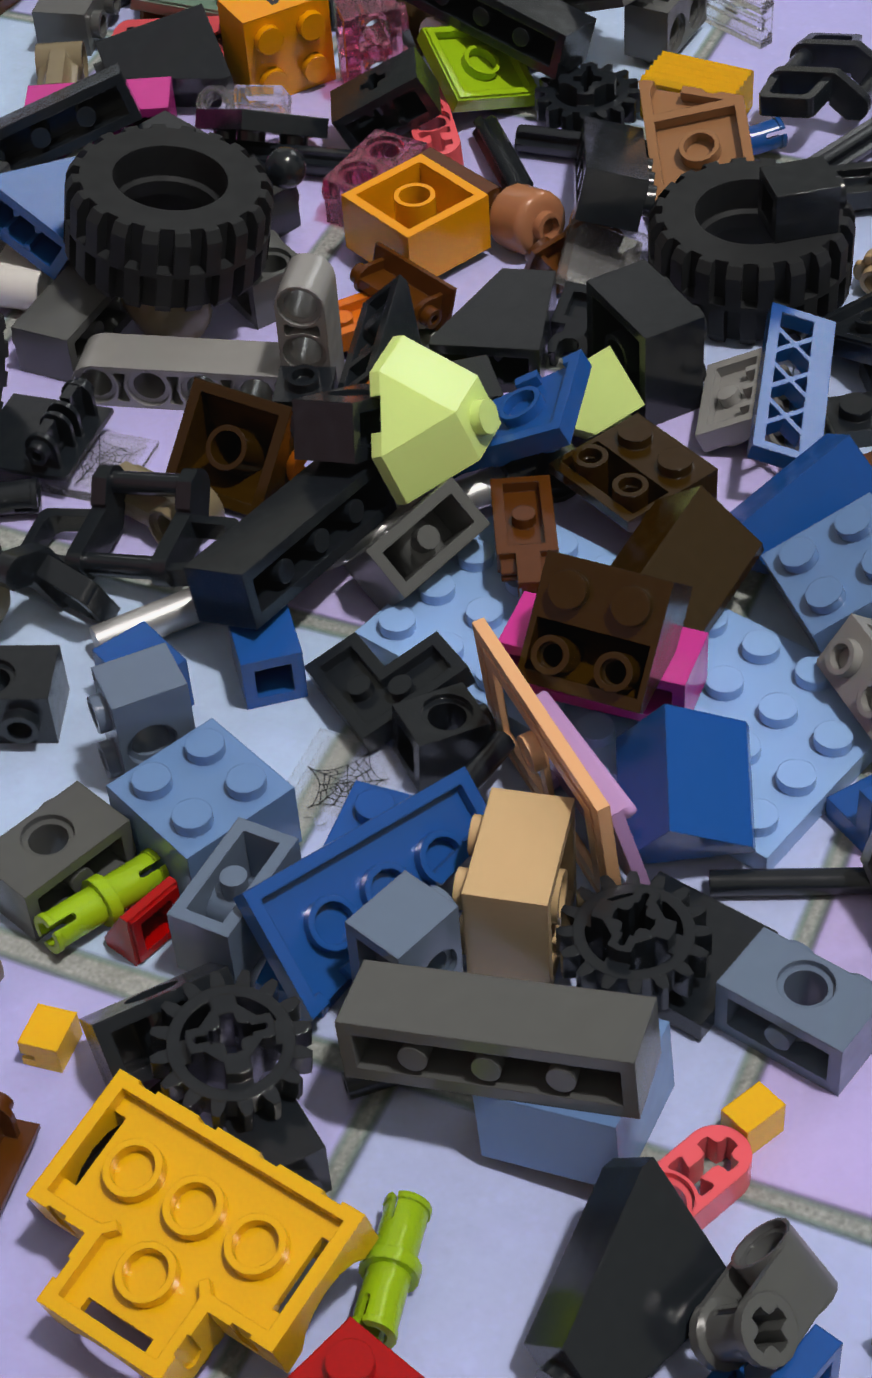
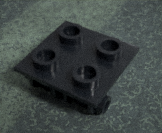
[0,378,114,482]

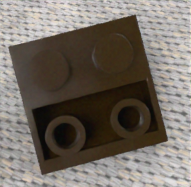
[548,413,718,533]
[518,550,693,714]

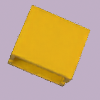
[17,1003,83,1073]
[720,1081,786,1154]

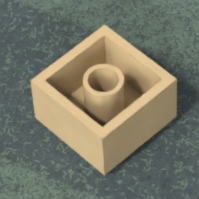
[452,787,577,984]

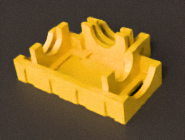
[26,1069,379,1378]

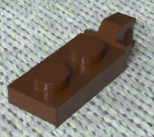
[490,475,559,600]

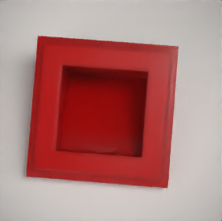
[104,875,180,966]

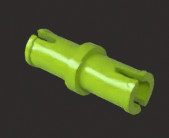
[33,848,170,954]
[352,1190,432,1349]

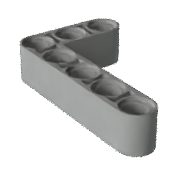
[71,253,345,411]

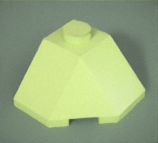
[369,335,501,505]
[573,345,645,439]

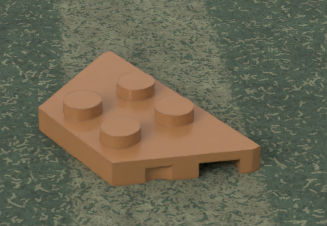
[638,80,755,201]

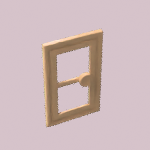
[472,617,622,893]

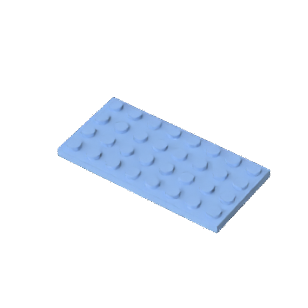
[355,515,872,869]

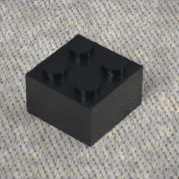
[586,259,708,425]

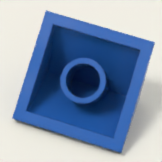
[616,704,756,864]

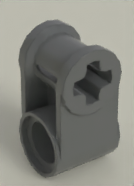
[688,1218,838,1373]

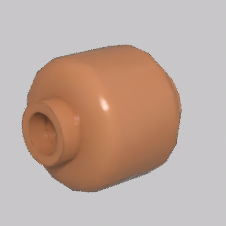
[489,183,565,255]

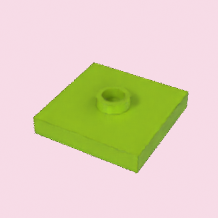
[416,26,537,113]

